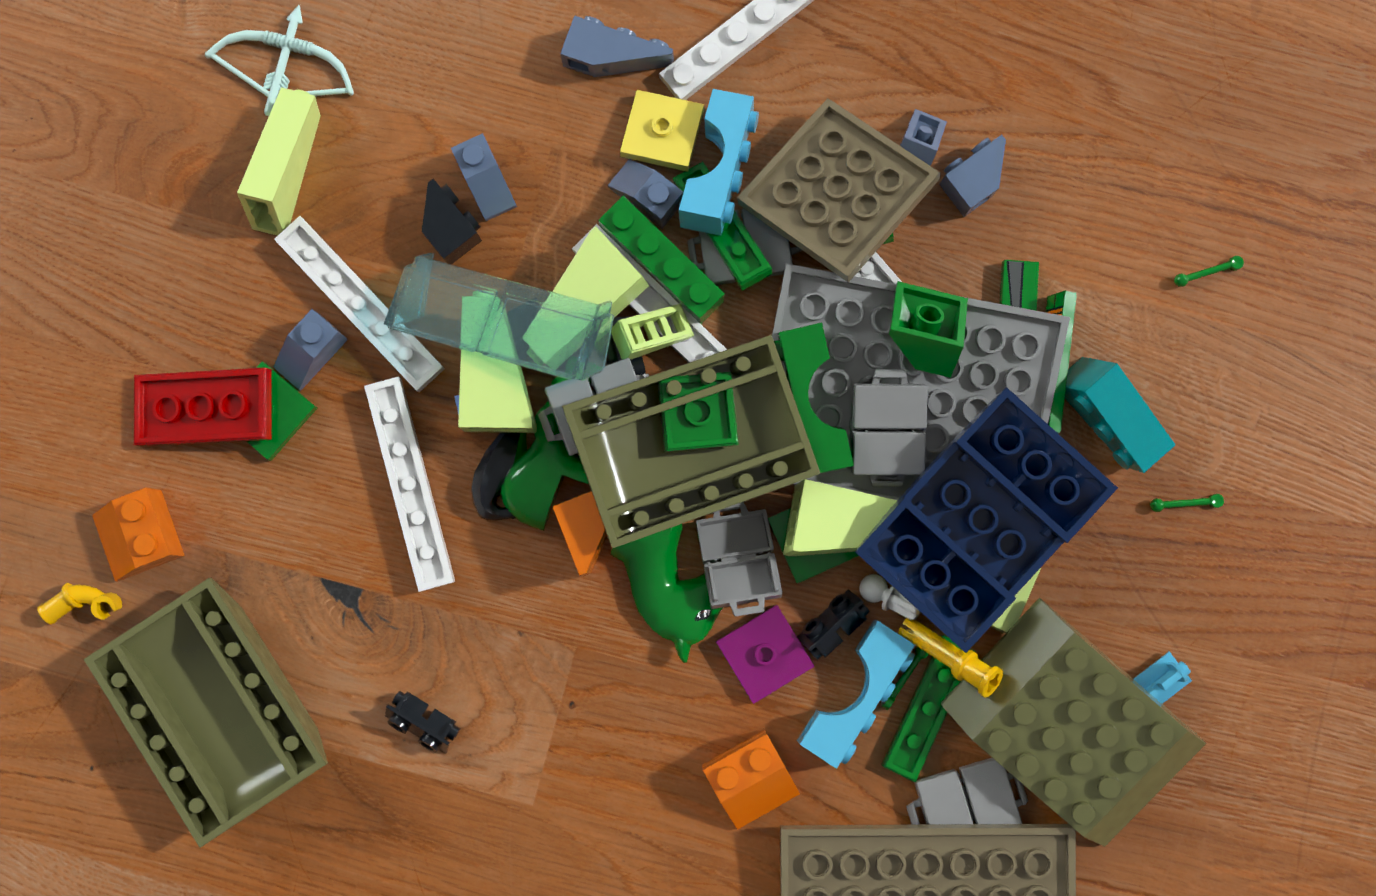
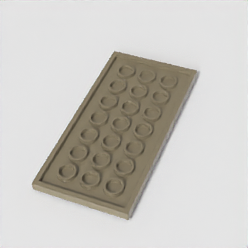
[780,824,1076,896]

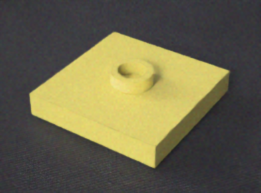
[620,90,704,172]

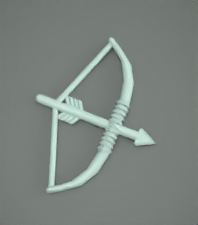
[205,5,354,116]

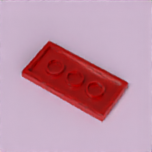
[134,367,272,446]

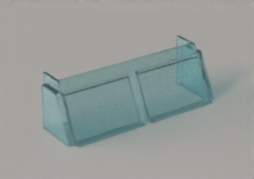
[384,253,614,381]

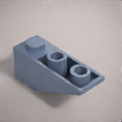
[560,16,674,77]

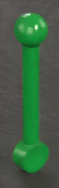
[1174,256,1244,287]
[1150,494,1224,512]
[881,647,928,710]

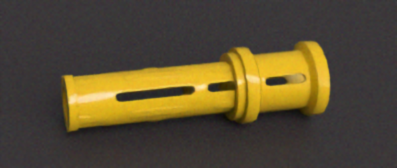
[899,618,1003,698]

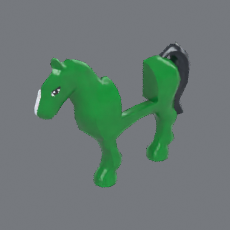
[471,357,724,663]

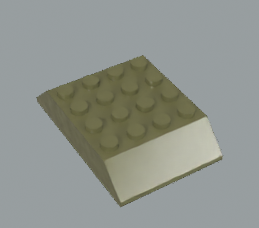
[562,335,821,549]
[84,578,328,848]
[941,598,1207,847]

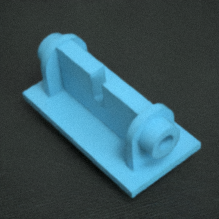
[1133,652,1192,704]

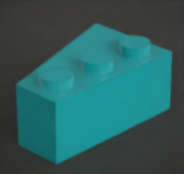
[1065,357,1176,473]

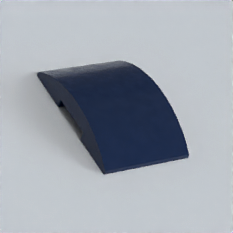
[855,387,1118,653]

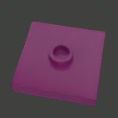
[716,604,815,704]

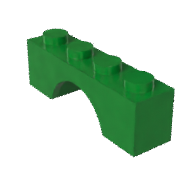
[598,196,725,324]
[774,322,854,473]

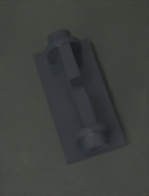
[797,589,870,660]
[385,691,461,754]

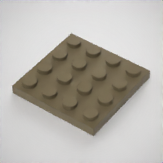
[737,98,940,283]

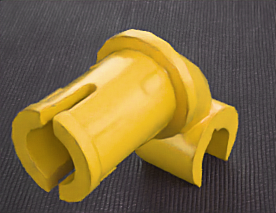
[37,583,122,625]

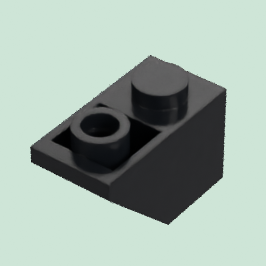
[422,179,482,266]

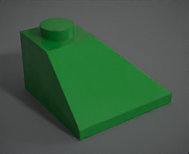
[889,281,968,378]

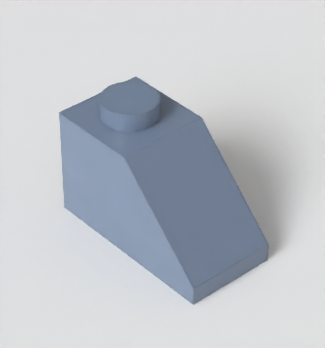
[900,109,947,166]
[451,133,517,221]
[608,159,683,229]
[273,309,348,391]

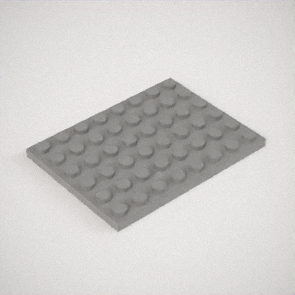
[772,263,1070,500]

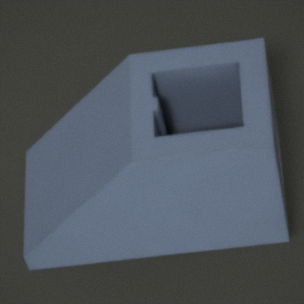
[939,135,1006,217]

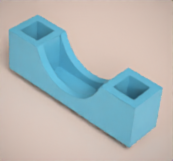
[679,89,759,236]
[797,620,915,769]

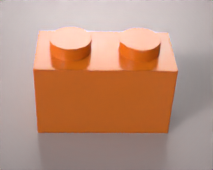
[92,487,185,582]
[553,491,607,576]
[702,730,800,830]

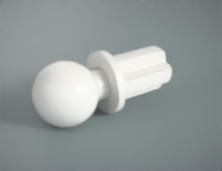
[859,574,920,620]

